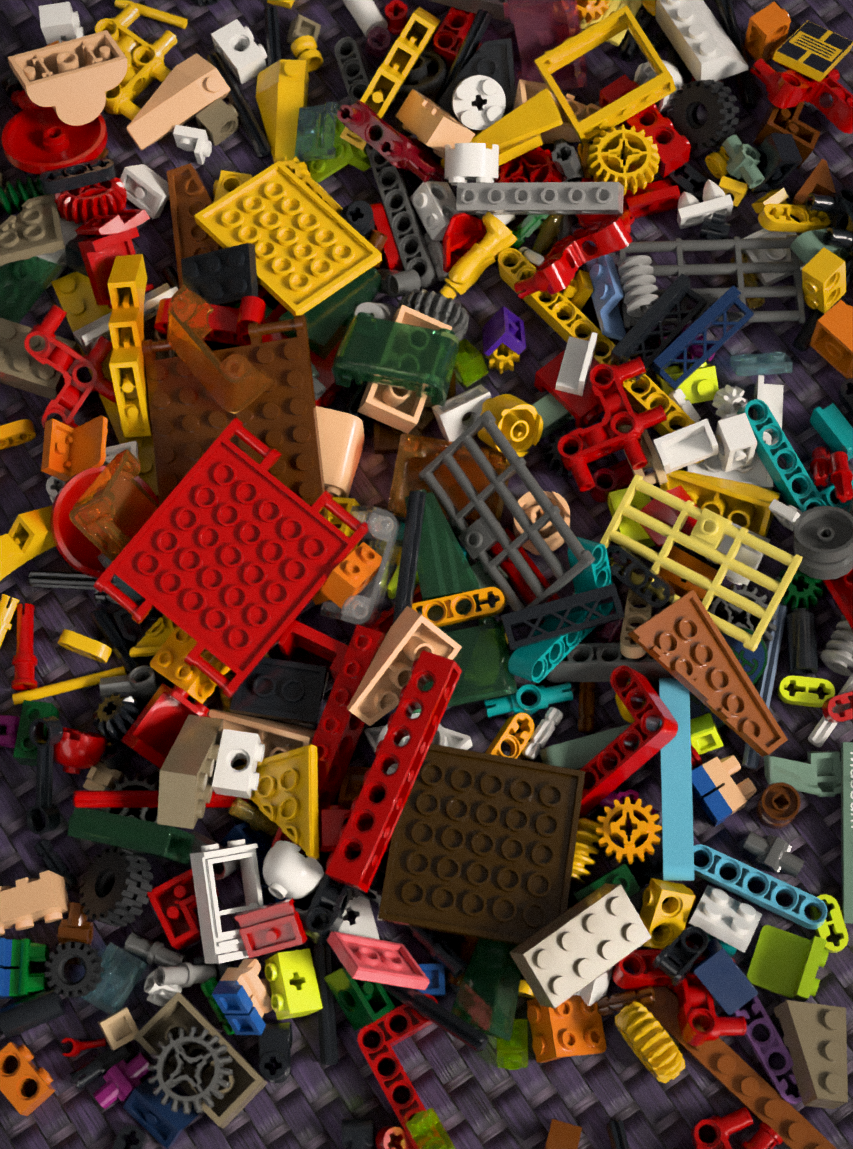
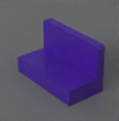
[482,306,526,356]

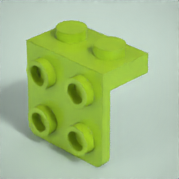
[302,115,372,183]
[746,925,829,1002]

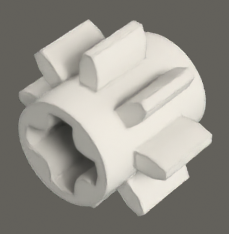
[712,384,748,418]
[144,971,182,1007]

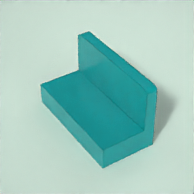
[809,403,853,460]

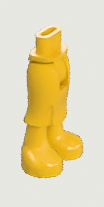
[439,211,517,299]

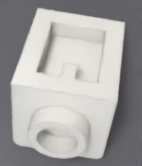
[173,125,212,165]

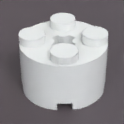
[452,75,506,130]
[444,143,499,186]

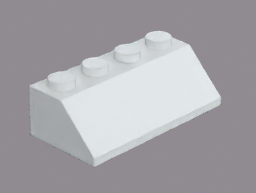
[656,0,748,82]

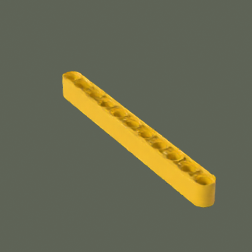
[498,248,704,464]

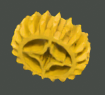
[587,124,660,195]
[615,1002,685,1083]

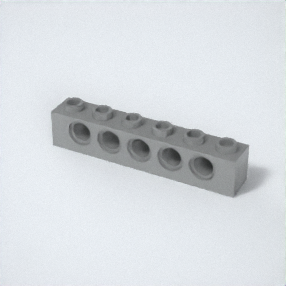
[456,182,624,215]

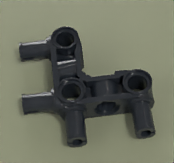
[805,188,853,257]
[294,852,386,945]

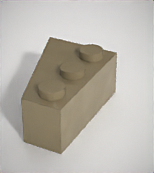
[774,1000,848,1109]

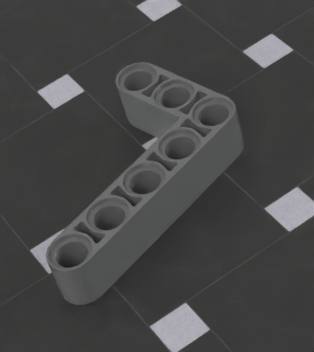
[545,607,675,683]

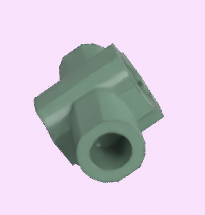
[722,135,765,189]

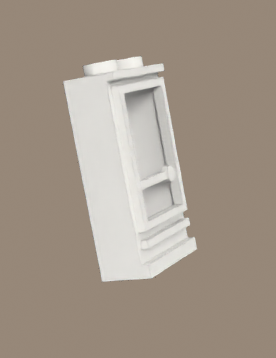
[190,839,272,964]

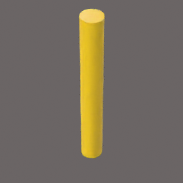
[114,0,188,29]

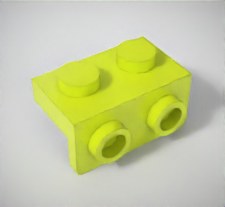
[656,362,719,404]

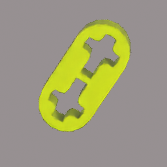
[777,676,835,708]
[810,894,849,953]

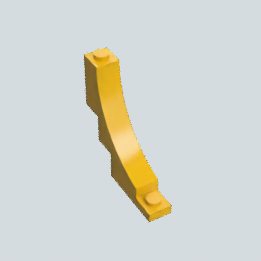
[340,7,441,151]
[107,254,152,438]
[0,505,56,581]

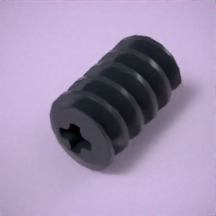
[340,200,375,240]

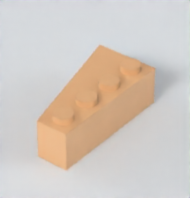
[0,870,69,936]

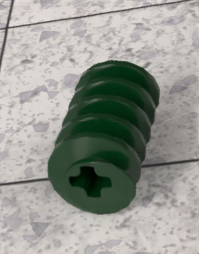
[0,174,47,216]

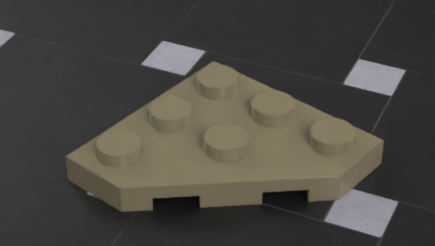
[0,194,65,266]

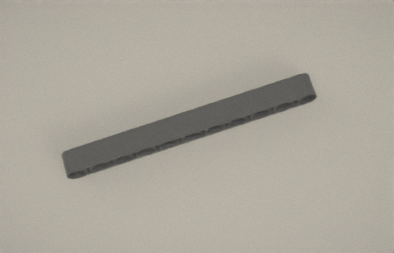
[334,37,437,290]

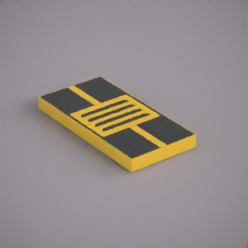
[773,21,853,82]

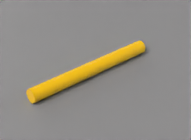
[12,666,127,705]

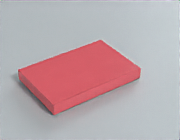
[327,932,430,990]

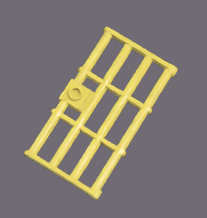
[600,474,803,652]

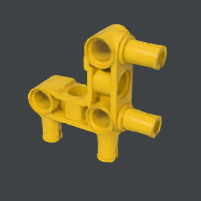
[95,3,178,121]

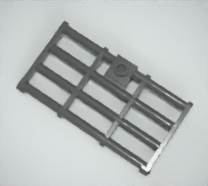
[618,235,805,328]
[418,411,595,612]

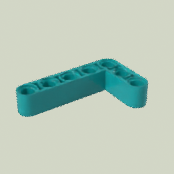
[737,399,853,513]
[508,537,614,683]

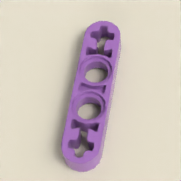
[733,996,802,1105]

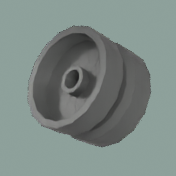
[793,506,853,580]

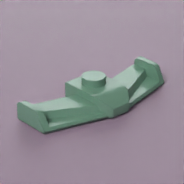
[764,750,841,797]

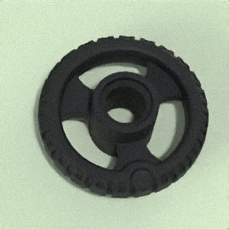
[395,50,448,98]

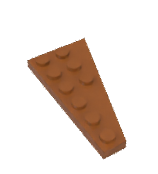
[167,163,260,300]
[627,590,788,757]

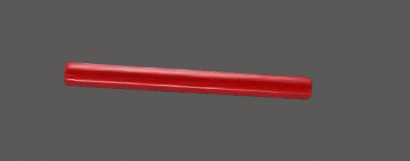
[73,790,249,808]

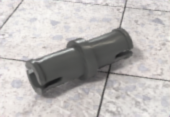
[124,932,186,967]

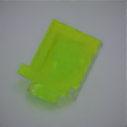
[406,1108,456,1149]

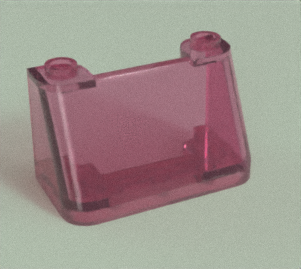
[503,0,588,90]

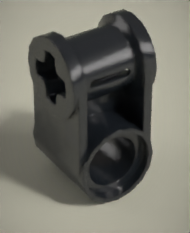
[651,926,709,987]
[258,1022,293,1084]

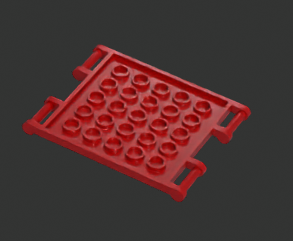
[93,417,371,698]

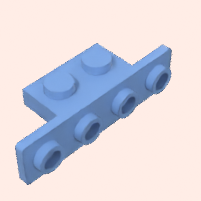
[583,255,626,341]

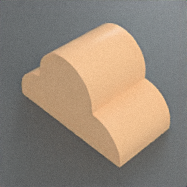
[8,30,127,126]

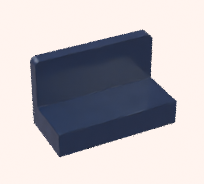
[693,937,759,1015]
[123,1072,199,1149]

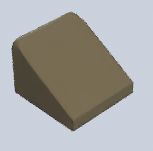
[286,14,321,44]

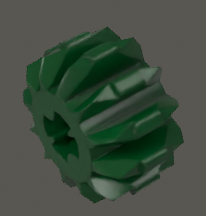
[776,570,823,611]

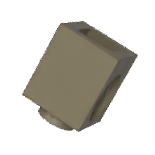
[196,98,239,147]

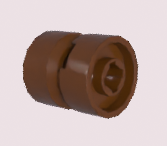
[756,783,801,829]

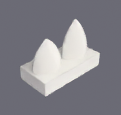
[677,179,733,229]

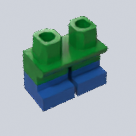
[0,938,50,999]

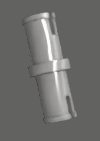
[154,962,217,987]

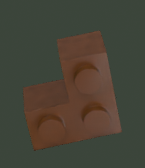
[753,102,821,169]

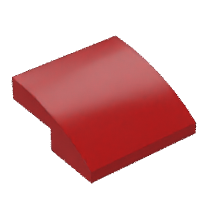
[75,209,150,235]

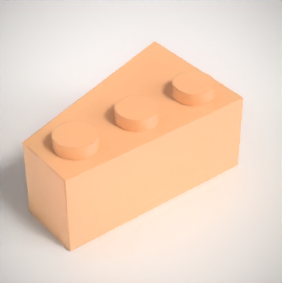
[396,89,475,159]

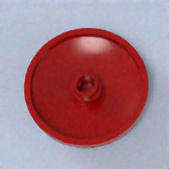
[2,105,108,175]
[50,466,160,579]

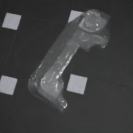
[320,505,404,628]

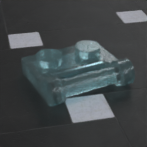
[294,102,340,162]

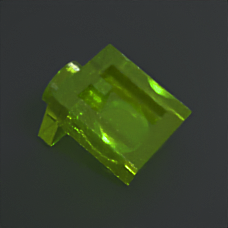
[443,338,488,387]
[496,1019,528,1070]

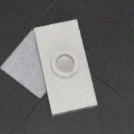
[769,499,802,531]

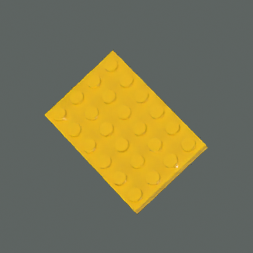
[194,161,382,316]

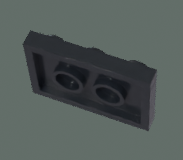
[181,243,258,306]
[230,657,328,725]

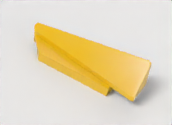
[441,88,563,168]

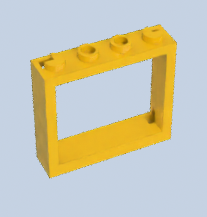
[534,5,676,145]

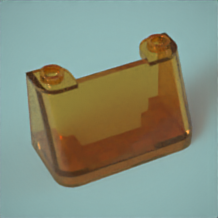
[167,285,275,414]
[387,434,511,524]
[69,449,160,562]

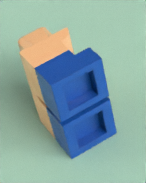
[692,755,757,827]
[212,959,273,1035]

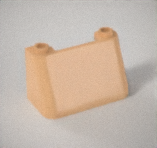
[316,406,365,498]

